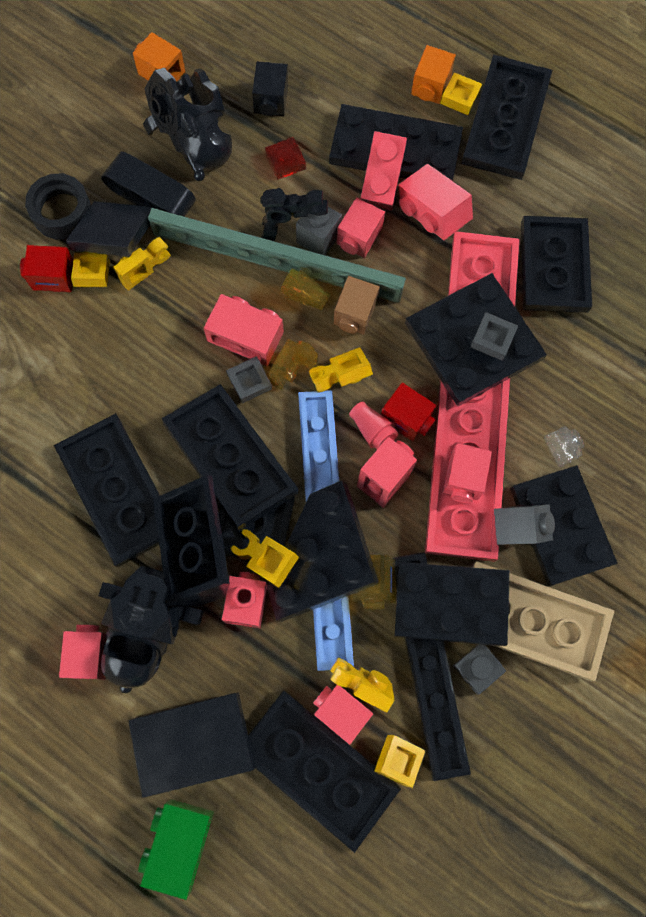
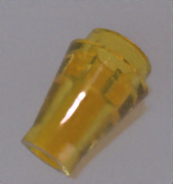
[280,268,331,311]

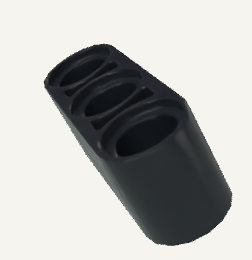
[101,151,196,217]

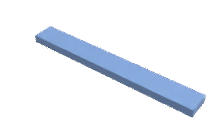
[298,390,354,671]

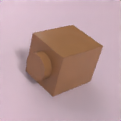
[334,276,380,335]

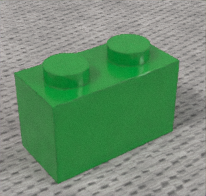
[138,799,214,900]

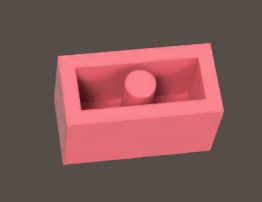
[360,131,407,211]
[398,164,473,240]
[204,294,284,366]
[357,437,417,508]

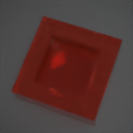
[265,137,306,180]

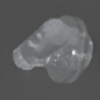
[544,426,584,468]

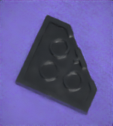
[267,480,379,622]

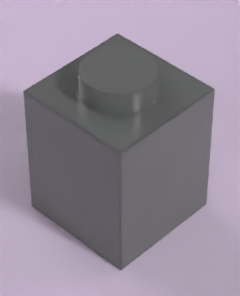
[296,207,342,256]
[494,504,555,545]

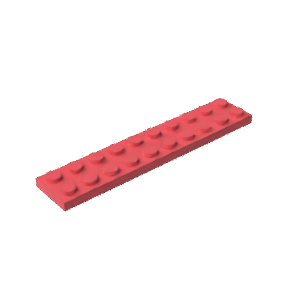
[425,231,519,562]

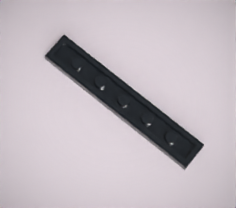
[389,552,471,781]

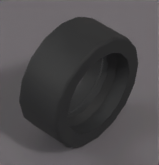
[25,173,91,240]

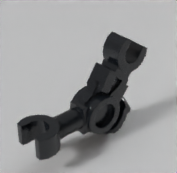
[260,188,328,241]

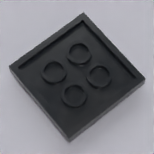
[405,273,547,407]

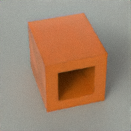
[133,32,186,82]
[411,45,456,104]

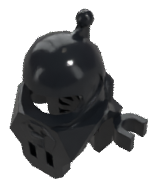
[143,68,232,182]
[98,566,204,694]

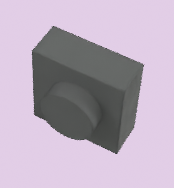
[470,312,518,361]
[226,356,272,403]
[453,644,506,695]

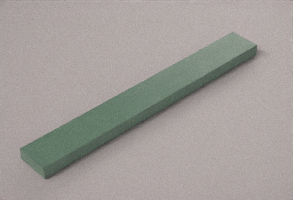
[148,208,406,303]

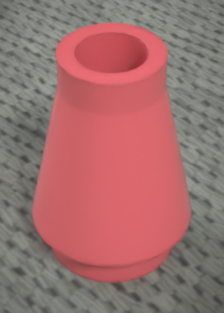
[349,402,399,449]

